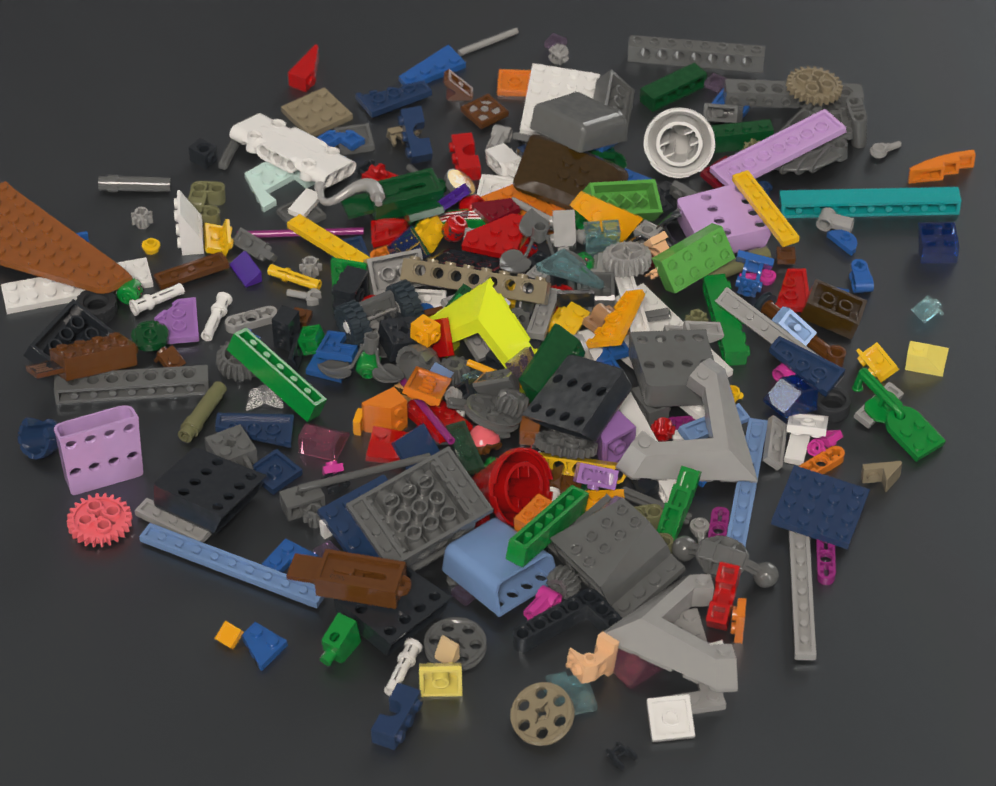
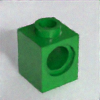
[298,324,325,355]

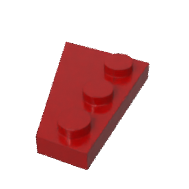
[775,268,809,312]

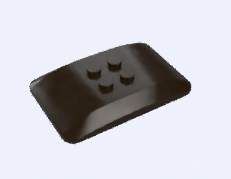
[513,134,628,210]

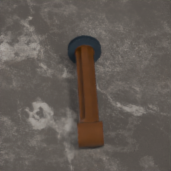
[754,292,846,368]

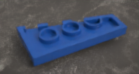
[399,44,466,85]

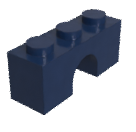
[397,106,433,164]
[371,683,423,750]

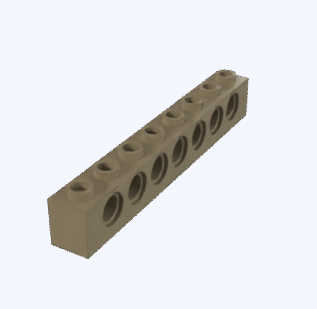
[400,255,551,305]

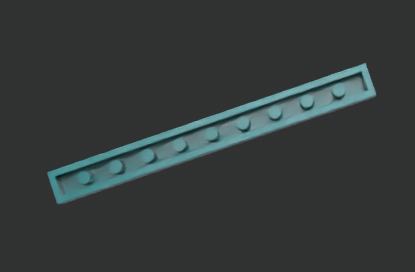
[779,187,961,218]

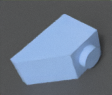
[772,306,817,346]

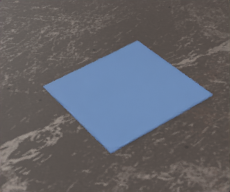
[429,362,454,378]

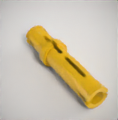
[267,264,322,290]

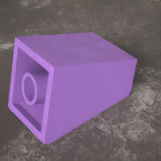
[597,410,636,463]

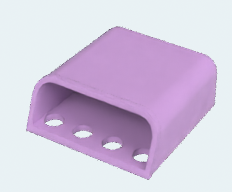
[677,184,772,254]
[54,405,143,495]

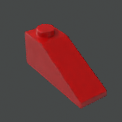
[288,44,319,92]

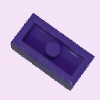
[437,183,472,211]
[229,251,262,288]

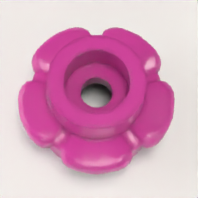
[807,439,826,457]

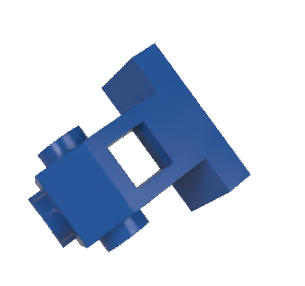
[735,250,775,298]

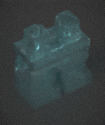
[583,220,621,258]

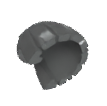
[396,344,441,380]

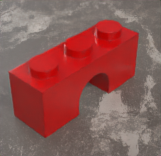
[448,132,481,181]
[706,562,741,631]

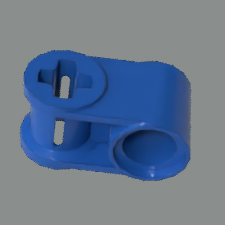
[849,259,874,293]

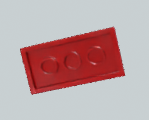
[407,400,473,444]

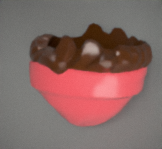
[464,425,502,456]

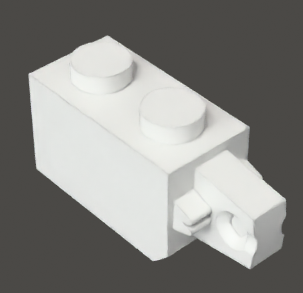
[485,143,521,177]

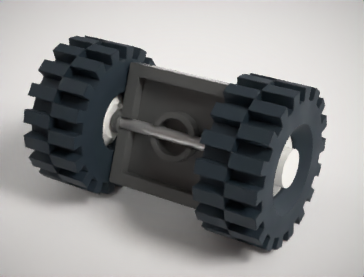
[334,279,424,348]

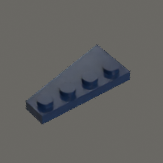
[355,81,432,118]
[769,336,845,397]
[215,413,295,448]

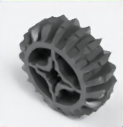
[216,341,257,382]

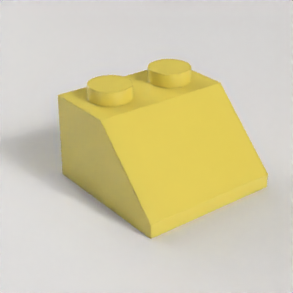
[419,662,462,697]

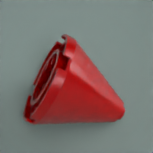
[472,447,553,527]

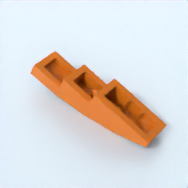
[908,149,976,184]

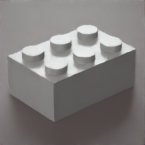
[363,248,425,295]

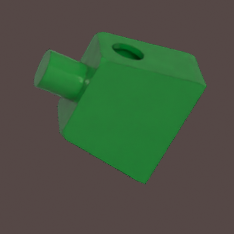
[320,613,361,666]

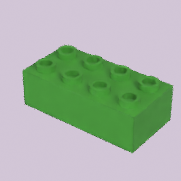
[583,179,663,225]
[652,223,735,294]

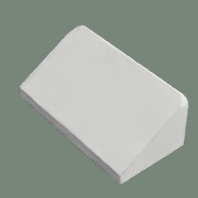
[415,289,447,308]

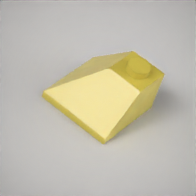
[905,341,949,377]

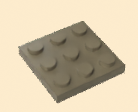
[281,87,353,137]

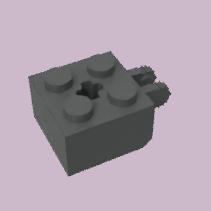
[577,272,615,315]
[205,424,258,470]

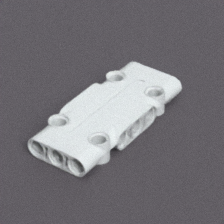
[229,113,356,188]

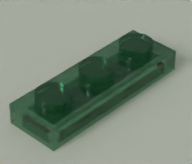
[446,420,485,475]

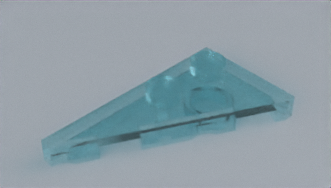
[536,248,604,289]

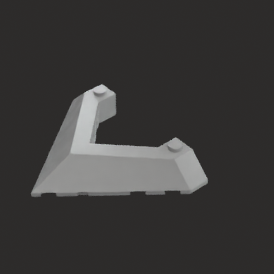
[616,358,758,483]
[604,574,738,692]

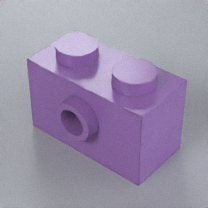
[573,462,619,491]

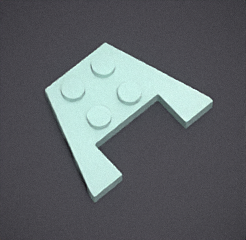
[245,161,315,212]

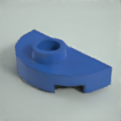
[826,229,858,256]

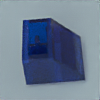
[918,222,960,263]
[763,374,818,418]

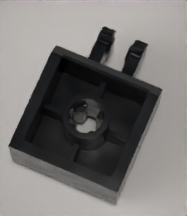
[331,265,369,315]
[378,312,420,362]

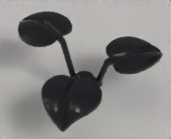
[627,208,682,248]

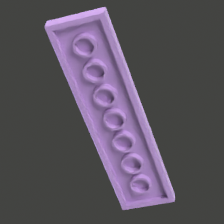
[710,109,846,186]

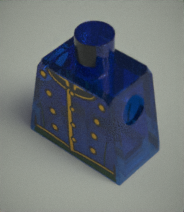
[387,226,430,259]

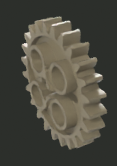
[786,66,843,106]

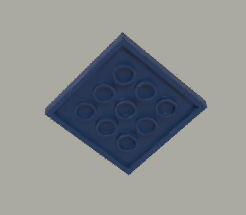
[771,465,870,549]
[317,474,388,558]

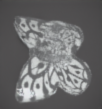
[246,385,283,411]

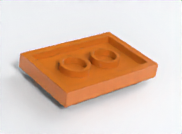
[402,366,452,406]

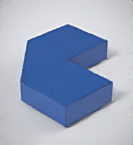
[317,130,365,151]
[596,340,629,368]

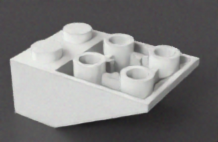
[174,190,204,255]

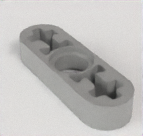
[225,306,277,334]

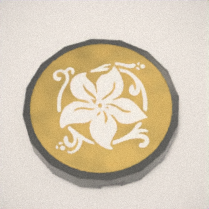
[444,169,476,196]

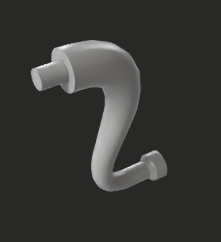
[314,178,385,206]

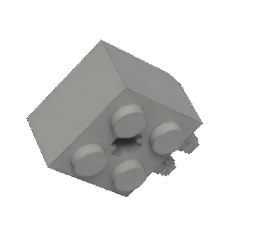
[549,210,576,253]

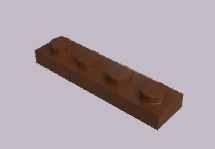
[154,251,229,291]

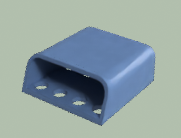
[442,518,555,617]

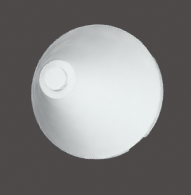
[644,108,715,178]

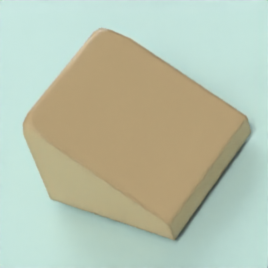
[435,635,460,663]

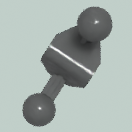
[672,536,779,588]

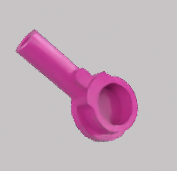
[739,269,776,286]

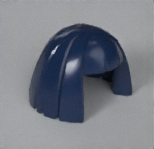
[18,417,59,459]

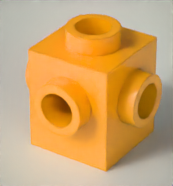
[410,314,441,348]

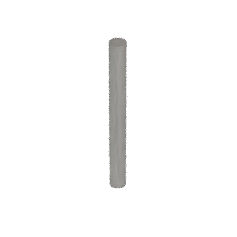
[458,28,519,56]

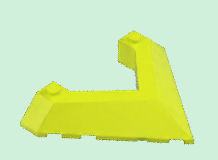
[429,278,538,394]

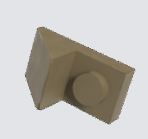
[861,461,902,492]

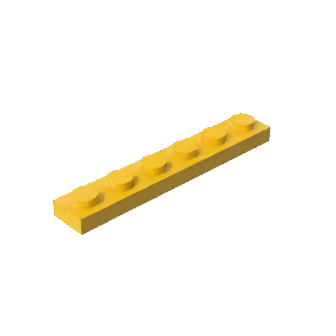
[732,170,799,247]
[287,214,371,263]

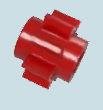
[651,417,676,442]

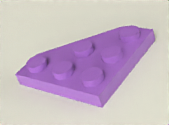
[154,297,199,344]

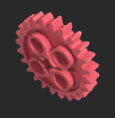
[66,493,132,547]

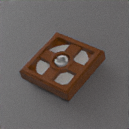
[460,94,509,129]

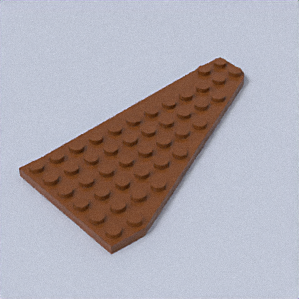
[0,181,132,294]

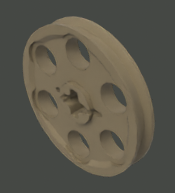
[510,682,575,746]

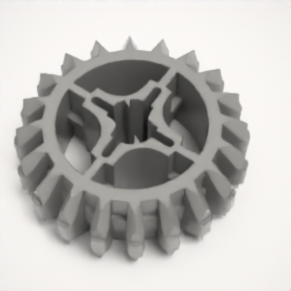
[602,240,652,278]

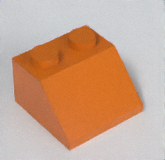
[361,387,408,433]

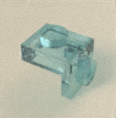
[911,295,944,324]

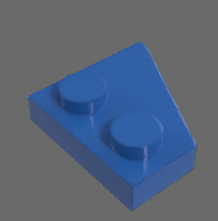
[242,622,288,671]

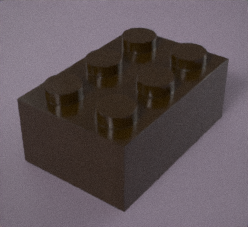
[800,279,867,340]

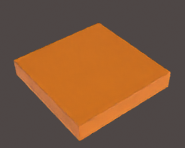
[497,69,531,97]

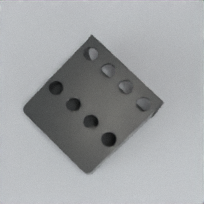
[530,91,627,152]
[629,329,714,407]

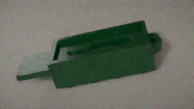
[340,168,447,220]

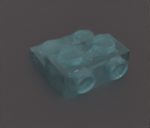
[543,672,597,718]

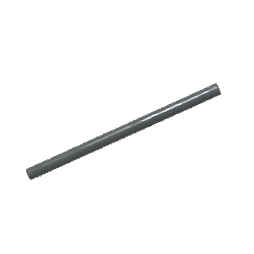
[297,453,431,493]

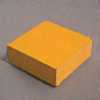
[353,408,363,436]
[215,621,244,649]

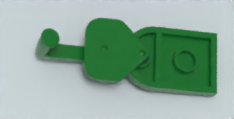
[852,368,946,462]

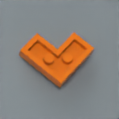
[731,598,746,643]

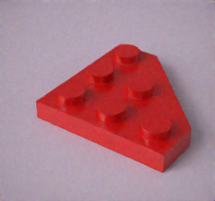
[462,213,524,258]

